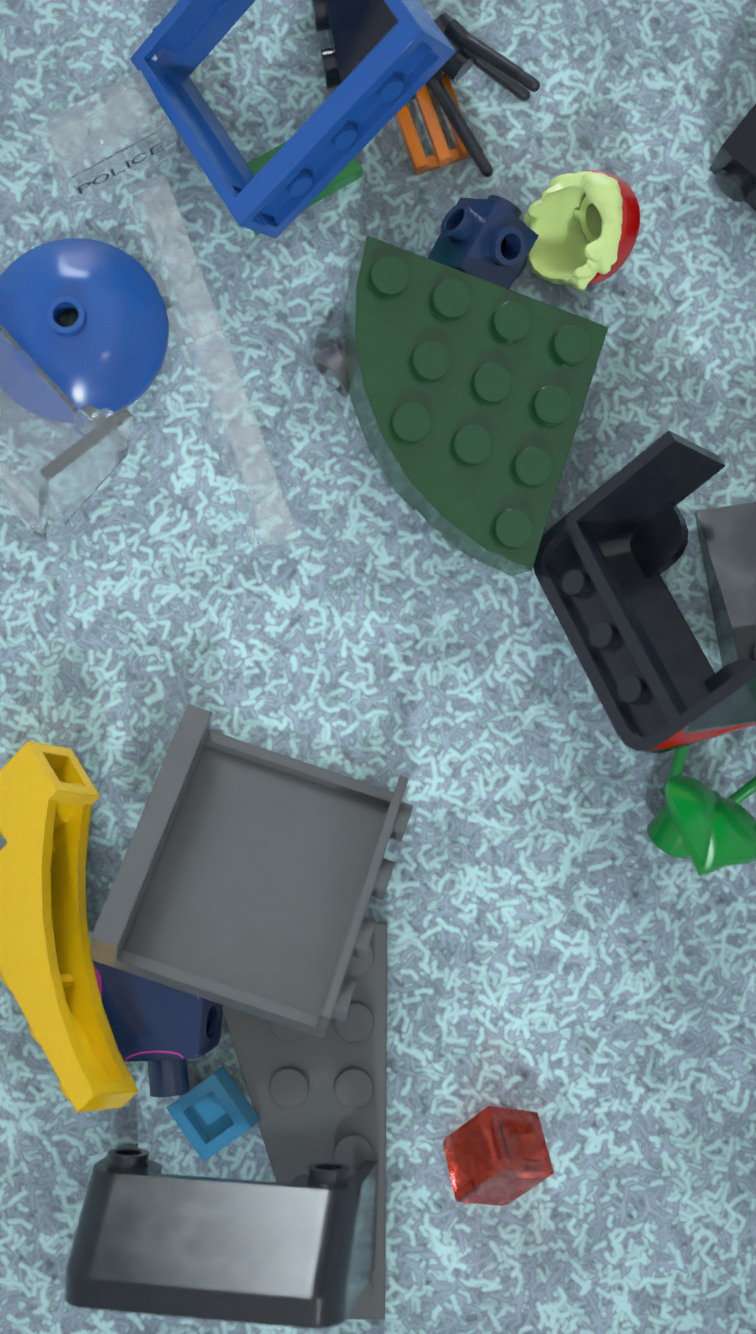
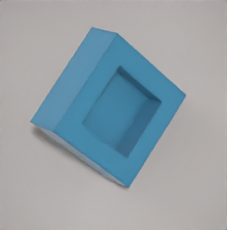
[167,1066,261,1162]

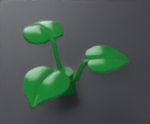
[647,745,756,876]

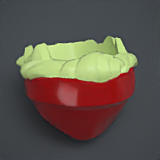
[524,170,640,291]

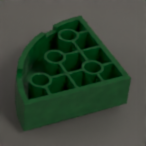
[343,235,608,576]

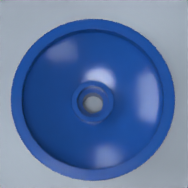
[0,238,169,423]

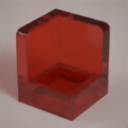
[443,1106,554,1206]

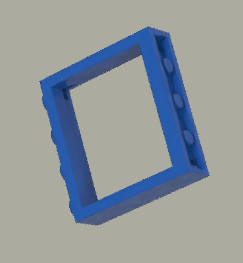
[130,0,456,238]

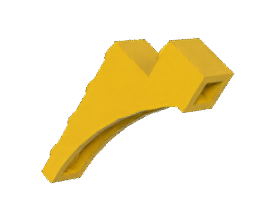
[0,741,139,1113]

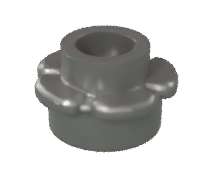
[313,338,350,397]

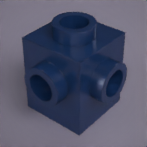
[428,195,539,289]

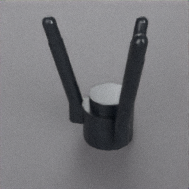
[425,12,540,177]

